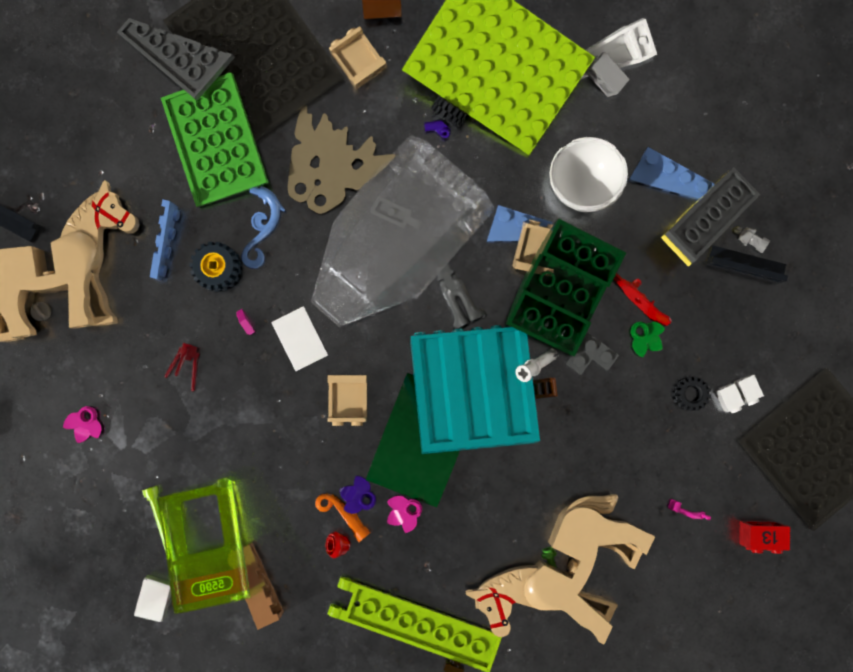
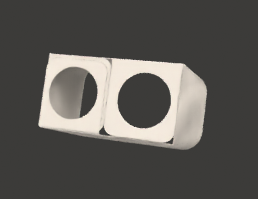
[134,575,171,622]

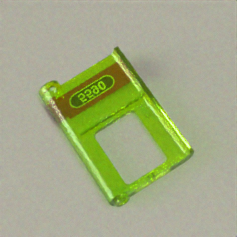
[158,478,251,614]

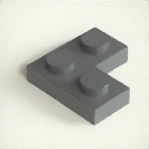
[565,333,619,375]

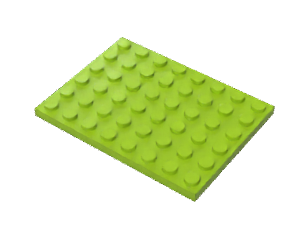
[402,0,595,155]

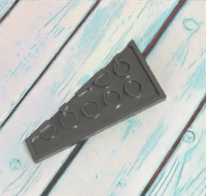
[117,18,235,101]

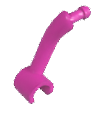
[668,499,711,520]

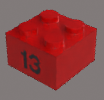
[740,521,790,554]

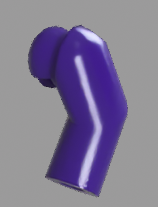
[424,120,451,138]

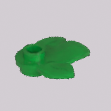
[630,322,665,357]

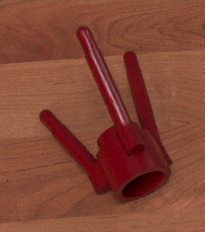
[164,343,200,392]

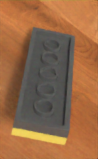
[661,167,760,266]

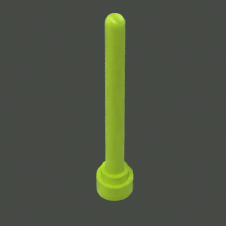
[142,485,180,576]

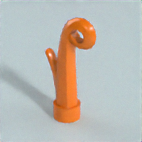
[315,493,371,542]

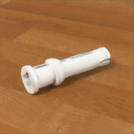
[516,348,558,382]

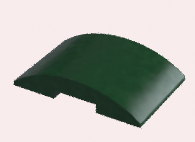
[506,219,626,357]
[366,373,460,508]

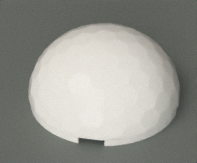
[549,137,628,212]

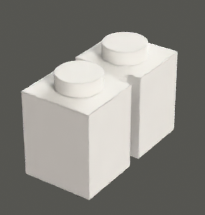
[714,375,764,414]

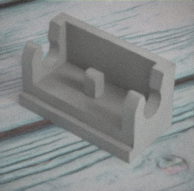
[585,52,630,97]

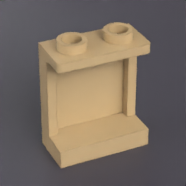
[329,26,387,90]
[512,219,554,277]
[328,375,367,426]

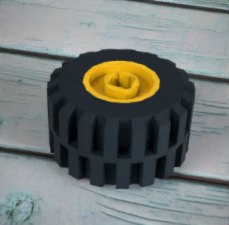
[189,241,242,292]

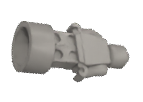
[734,226,770,253]

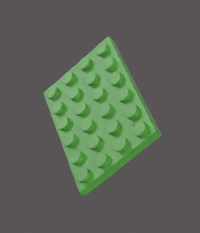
[161,72,269,207]

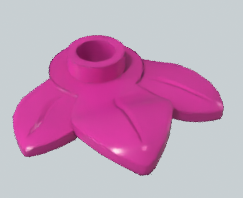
[63,406,102,443]
[387,496,422,533]

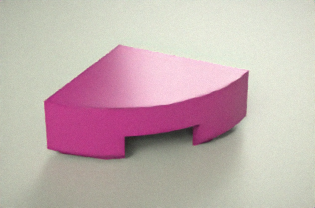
[236,309,255,335]

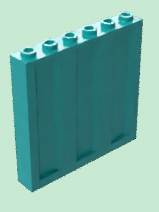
[410,325,540,454]

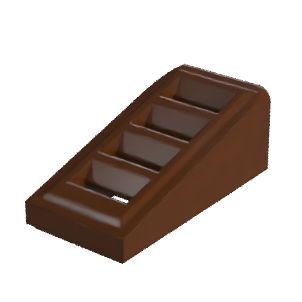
[533,377,558,399]

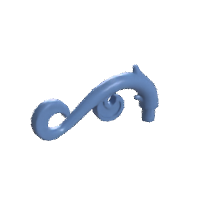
[241,186,285,269]

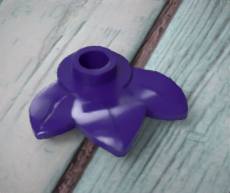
[339,476,376,514]

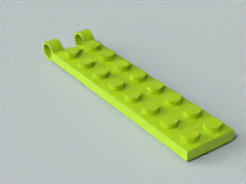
[327,577,502,672]

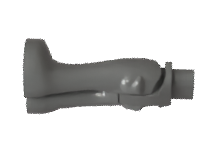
[436,262,487,329]

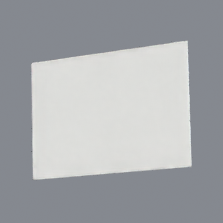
[271,306,328,371]

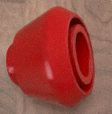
[326,531,350,558]

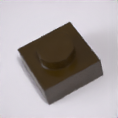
[443,659,464,672]

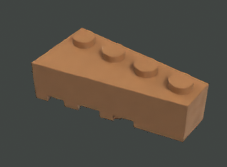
[228,542,284,630]

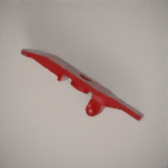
[613,273,672,326]

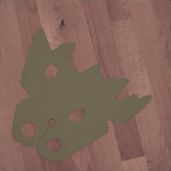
[288,104,396,214]

